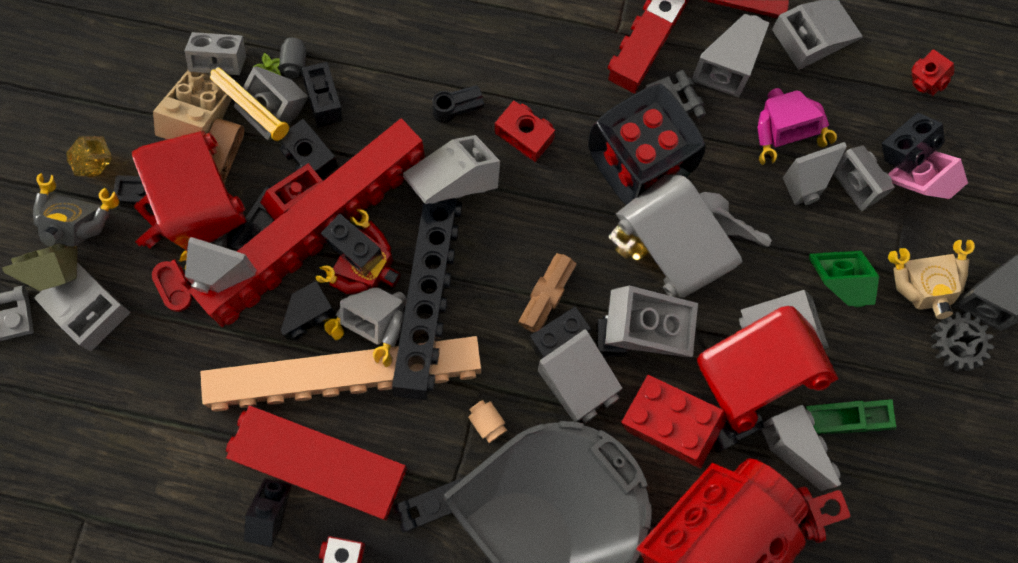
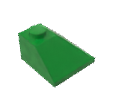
[809,251,879,307]

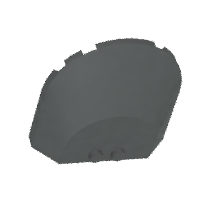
[443,421,651,563]

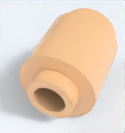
[468,400,507,443]

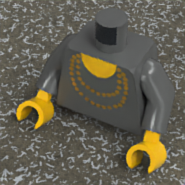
[33,173,119,246]

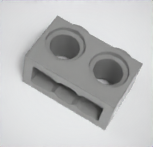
[184,32,246,75]

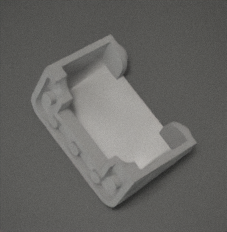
[616,174,742,299]

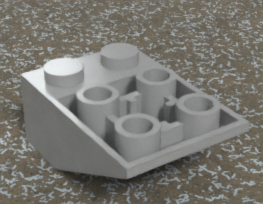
[772,0,863,70]
[403,135,500,204]
[34,262,131,352]
[761,405,842,491]

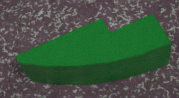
[806,399,896,434]

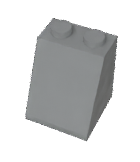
[692,14,769,98]
[739,290,828,349]
[538,329,623,424]

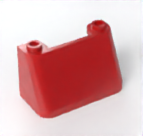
[132,130,247,250]
[697,306,838,433]

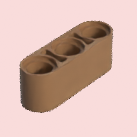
[209,118,244,184]

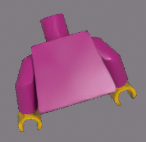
[757,88,837,165]

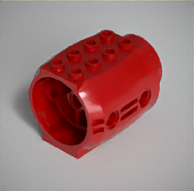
[636,459,808,563]

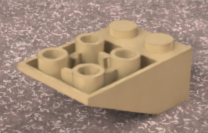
[153,70,232,139]

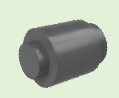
[279,38,307,78]

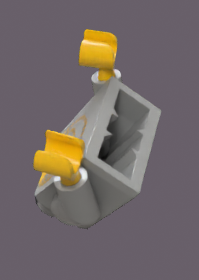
[325,288,407,367]

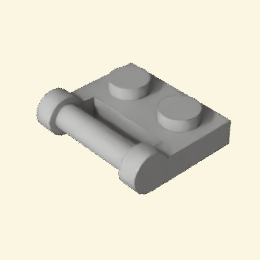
[0,285,34,341]

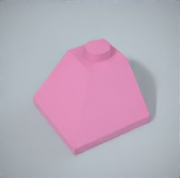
[888,151,968,199]

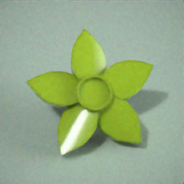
[253,53,281,76]

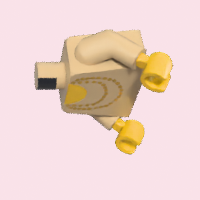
[888,240,975,319]

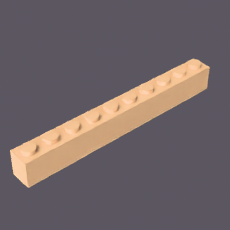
[200,336,481,411]

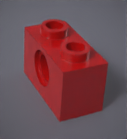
[495,101,555,162]
[260,163,323,221]

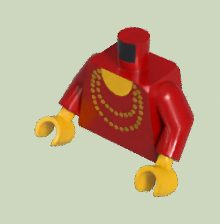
[316,209,401,294]

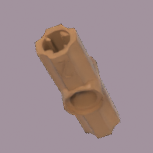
[518,253,577,333]

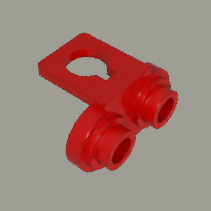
[134,195,165,249]
[152,259,192,312]
[797,486,850,543]

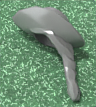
[700,192,772,247]

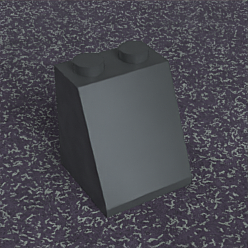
[952,254,1018,331]

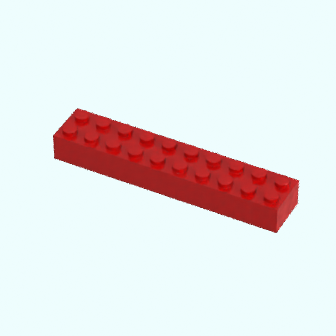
[188,118,425,327]

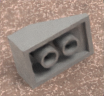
[605,286,698,357]

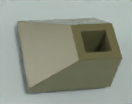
[2,243,78,291]

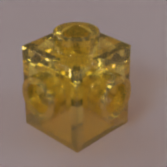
[66,136,112,177]
[608,224,649,261]

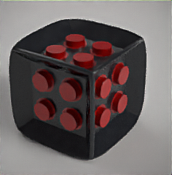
[588,83,706,205]

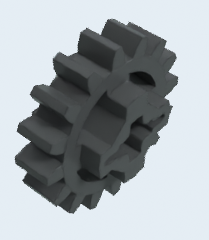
[931,312,994,371]

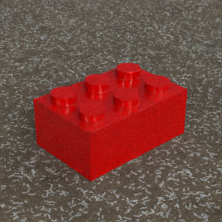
[621,375,727,469]

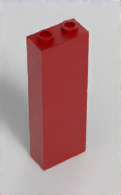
[226,405,407,521]

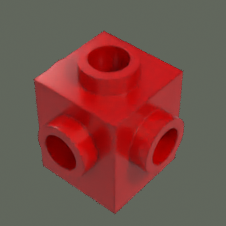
[912,49,954,96]

